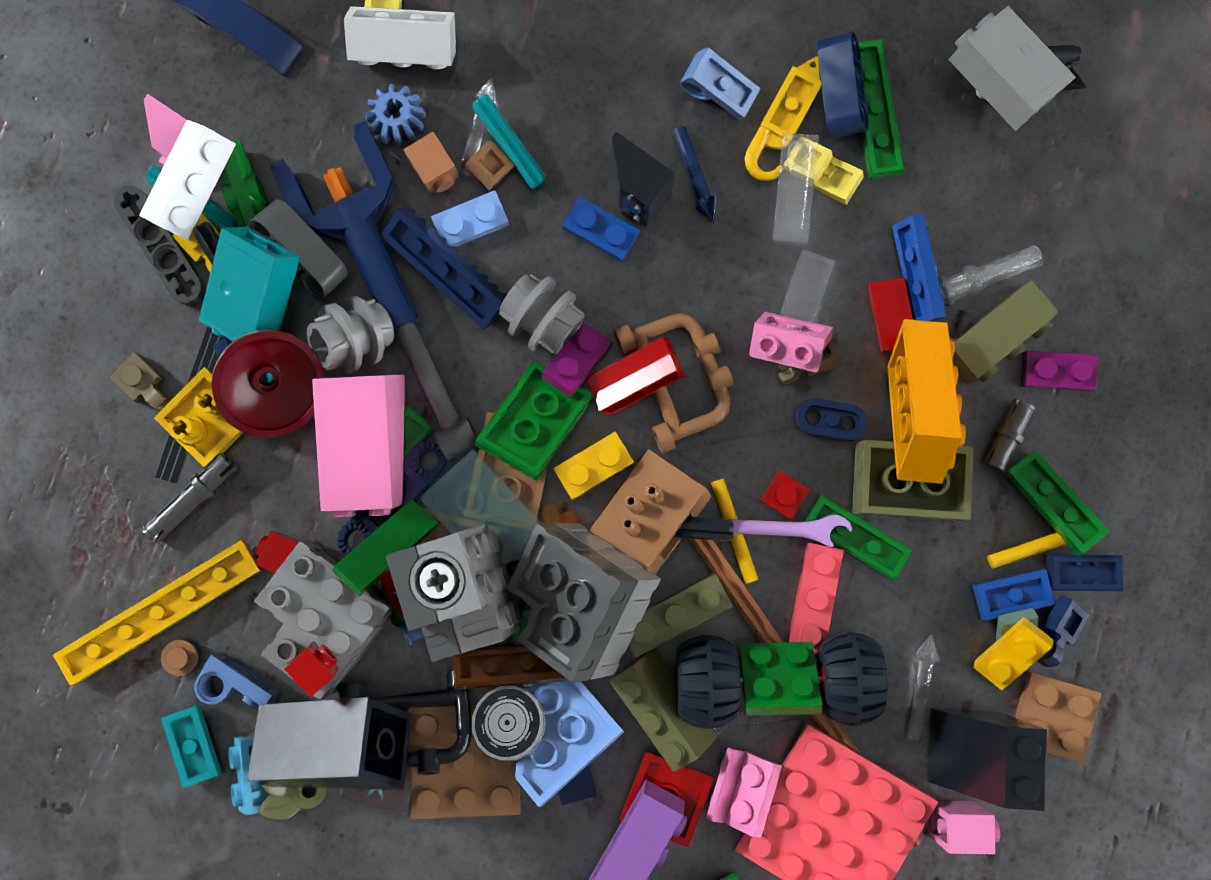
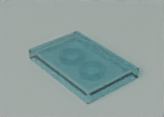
[419,449,540,567]

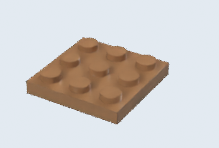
[409,704,521,819]

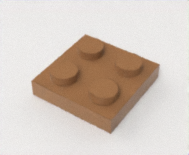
[1015,671,1102,764]

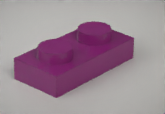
[542,323,612,398]
[1022,350,1098,392]

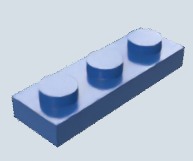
[892,214,946,322]

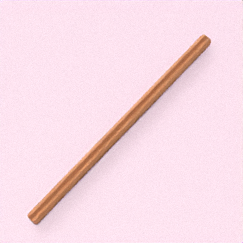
[688,538,921,850]

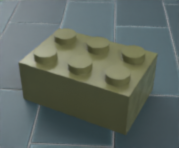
[852,440,974,522]

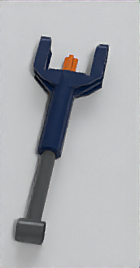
[270,120,477,460]

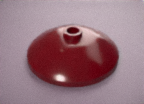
[211,330,324,438]

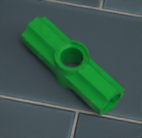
[221,140,268,227]

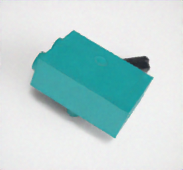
[193,222,300,341]

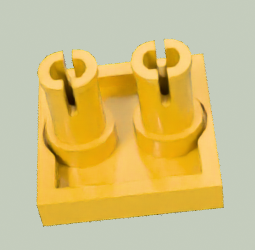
[154,367,243,468]

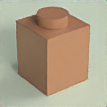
[403,132,459,194]

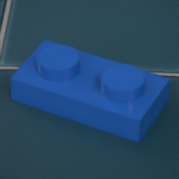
[562,196,640,263]
[972,569,1055,621]

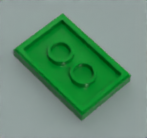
[475,360,594,481]

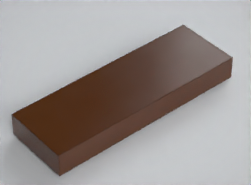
[453,645,565,690]

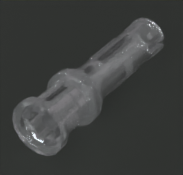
[938,245,1043,306]

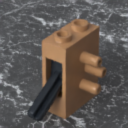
[589,449,734,575]

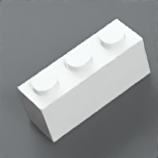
[344,6,456,69]
[139,120,236,240]

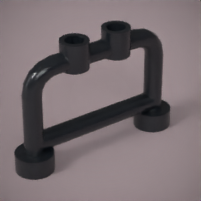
[338,671,472,775]

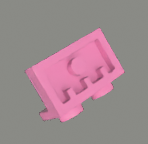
[749,312,834,372]
[706,748,782,838]

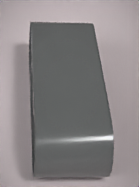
[248,199,348,299]

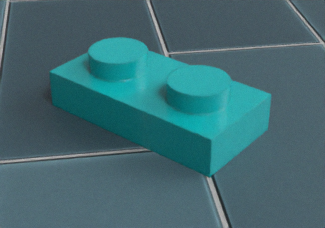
[161,704,222,788]

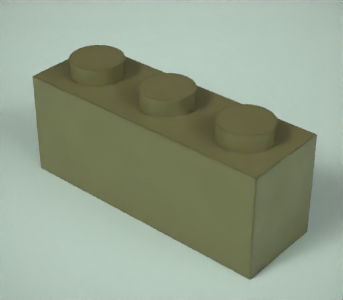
[952,280,1059,384]
[629,573,733,658]
[609,648,718,772]

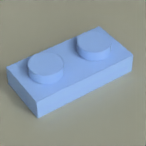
[431,190,509,247]

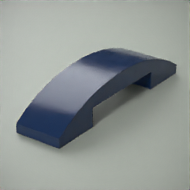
[171,0,304,76]

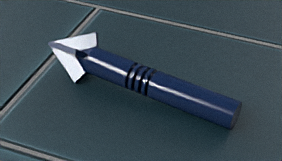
[673,126,717,223]

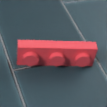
[788,543,844,655]

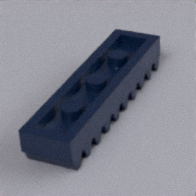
[380,207,507,329]

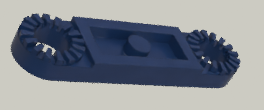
[337,441,448,555]

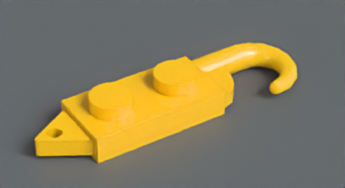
[744,56,821,181]

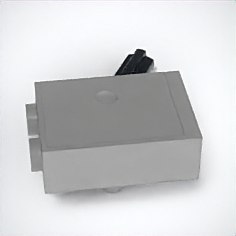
[948,6,1082,131]

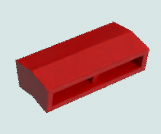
[586,337,685,416]

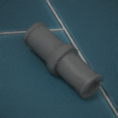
[983,399,1036,472]

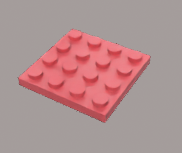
[735,722,938,880]

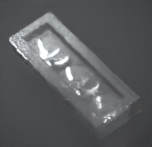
[773,133,819,243]

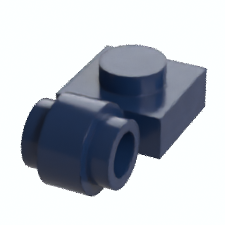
[1037,595,1090,667]

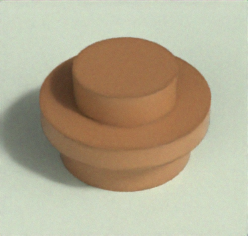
[161,639,199,676]

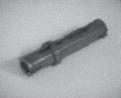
[142,453,237,544]

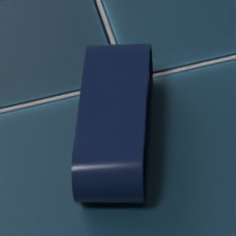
[817,31,869,139]

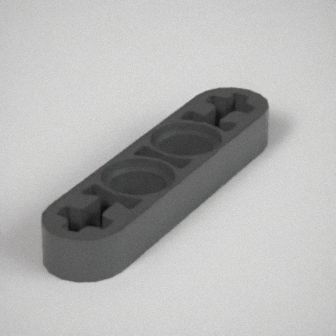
[114,186,206,306]

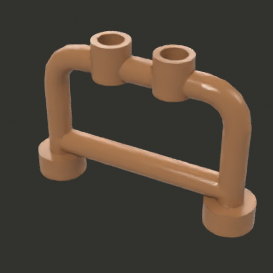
[613,313,733,453]

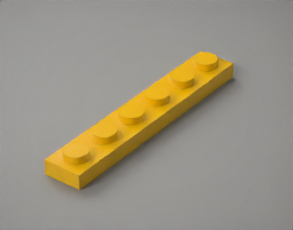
[53,540,263,686]

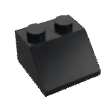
[611,132,675,227]

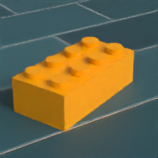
[887,319,966,484]

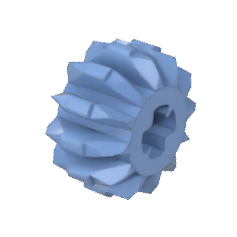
[365,84,426,146]

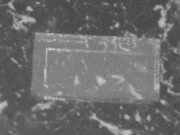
[779,249,836,323]

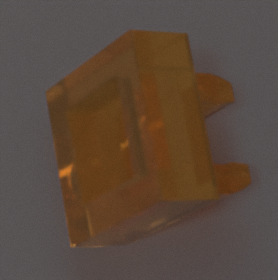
[541,503,579,523]

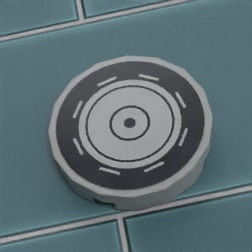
[472,686,546,761]

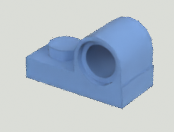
[680,47,761,119]
[194,652,281,708]

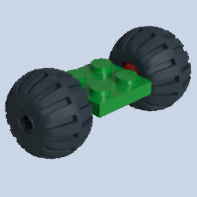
[675,632,888,729]

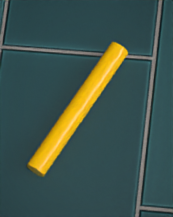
[710,478,759,584]
[987,532,1067,569]

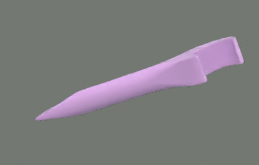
[726,515,852,547]

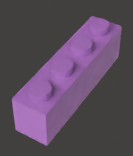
[589,780,687,880]

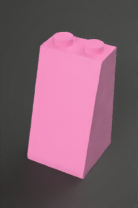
[312,374,405,517]

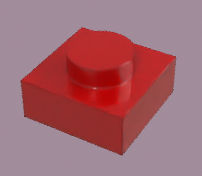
[760,471,810,520]

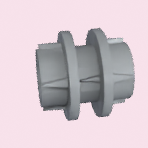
[499,274,585,354]
[307,296,394,373]

